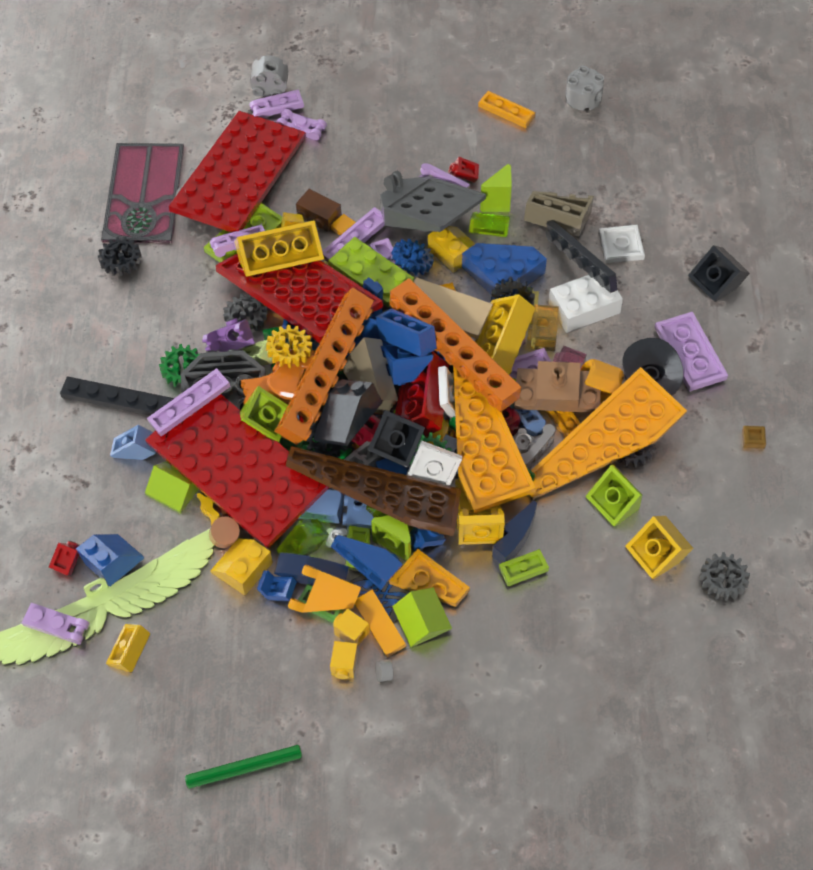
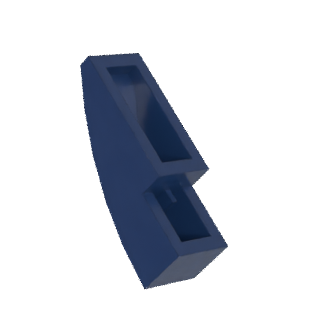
[492,501,537,564]
[274,553,349,586]

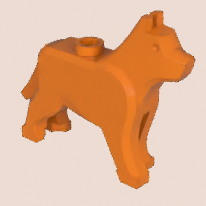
[241,349,339,405]

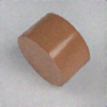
[209,517,240,548]

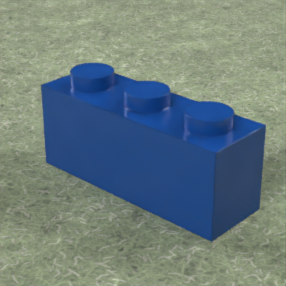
[376,309,437,357]

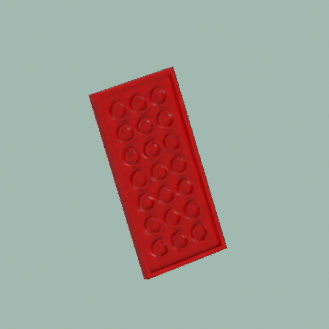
[169,111,306,233]
[215,254,383,343]
[145,394,329,549]

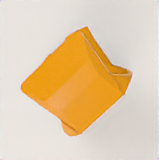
[580,359,624,405]

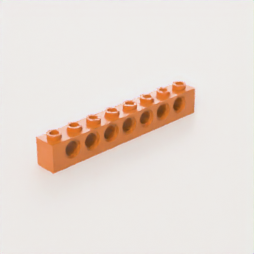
[389,278,521,412]
[275,288,374,445]

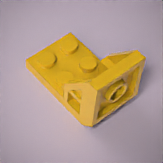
[455,479,505,545]

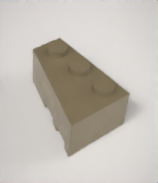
[524,191,594,237]
[342,337,398,415]

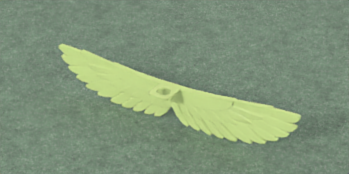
[0,529,214,665]

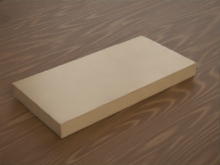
[410,277,493,340]

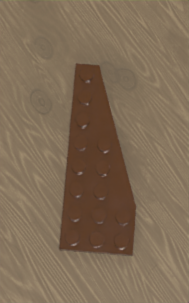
[286,446,461,536]

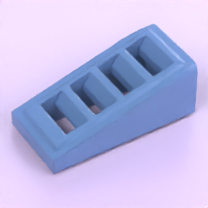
[509,402,546,437]

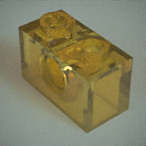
[527,305,559,351]

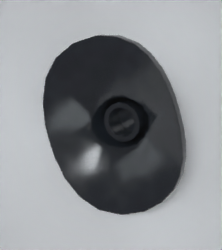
[622,338,683,396]

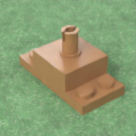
[515,361,601,413]

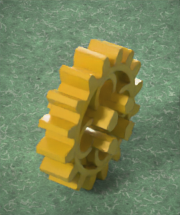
[266,325,312,368]

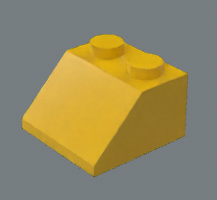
[428,226,475,273]
[625,516,694,579]
[210,538,273,596]

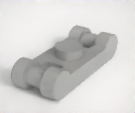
[521,424,555,470]

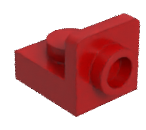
[448,157,479,183]
[49,540,80,576]

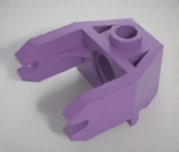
[202,318,255,352]

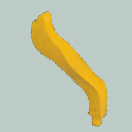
[197,493,220,526]

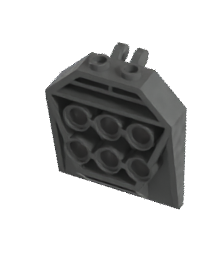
[380,170,486,232]
[181,349,266,411]

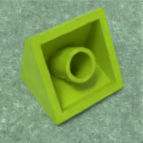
[480,164,512,212]
[240,386,288,442]
[145,461,199,513]
[585,465,643,527]
[371,515,411,562]
[392,587,452,648]

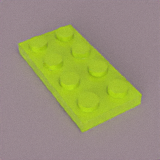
[204,203,282,262]
[328,237,414,307]

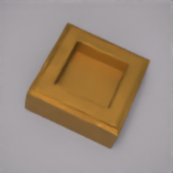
[742,426,766,448]

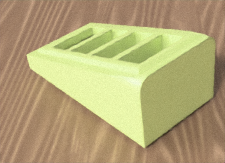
[241,340,273,365]

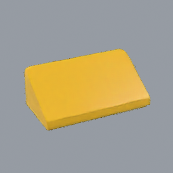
[106,624,150,672]

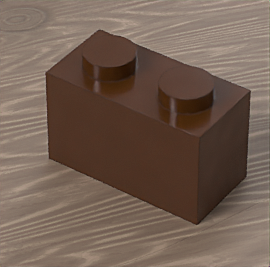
[296,189,342,232]

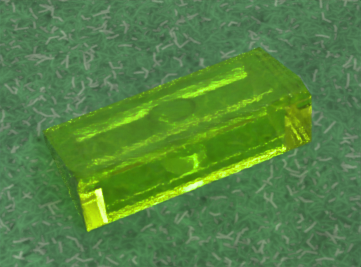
[469,212,510,237]

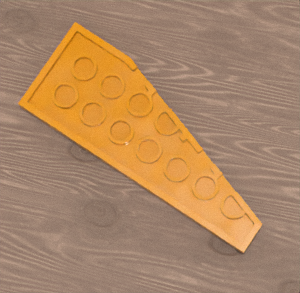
[453,358,536,514]
[529,367,687,500]

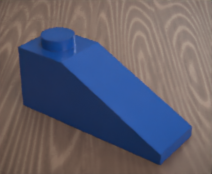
[331,535,403,590]

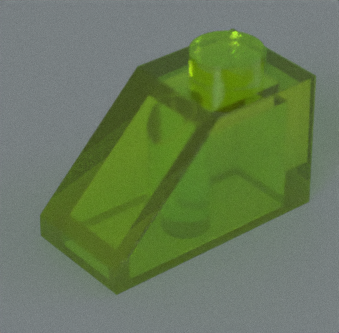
[277,519,329,556]

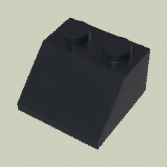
[688,245,750,302]
[368,410,425,468]

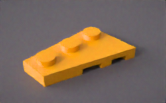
[389,549,470,607]

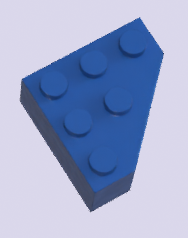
[462,243,547,297]

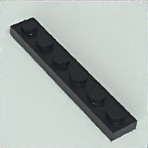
[546,220,618,293]
[60,376,174,416]

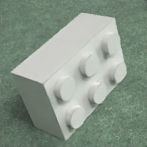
[548,275,623,333]

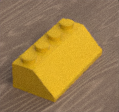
[234,220,324,277]
[475,295,535,375]

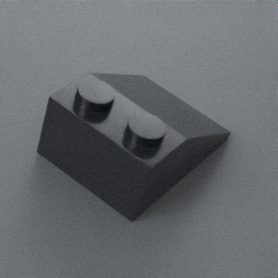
[314,379,383,446]

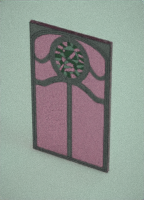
[101,143,184,243]

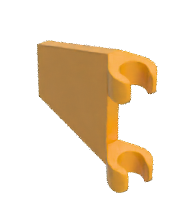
[288,565,361,613]

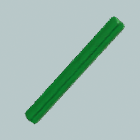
[185,745,302,789]

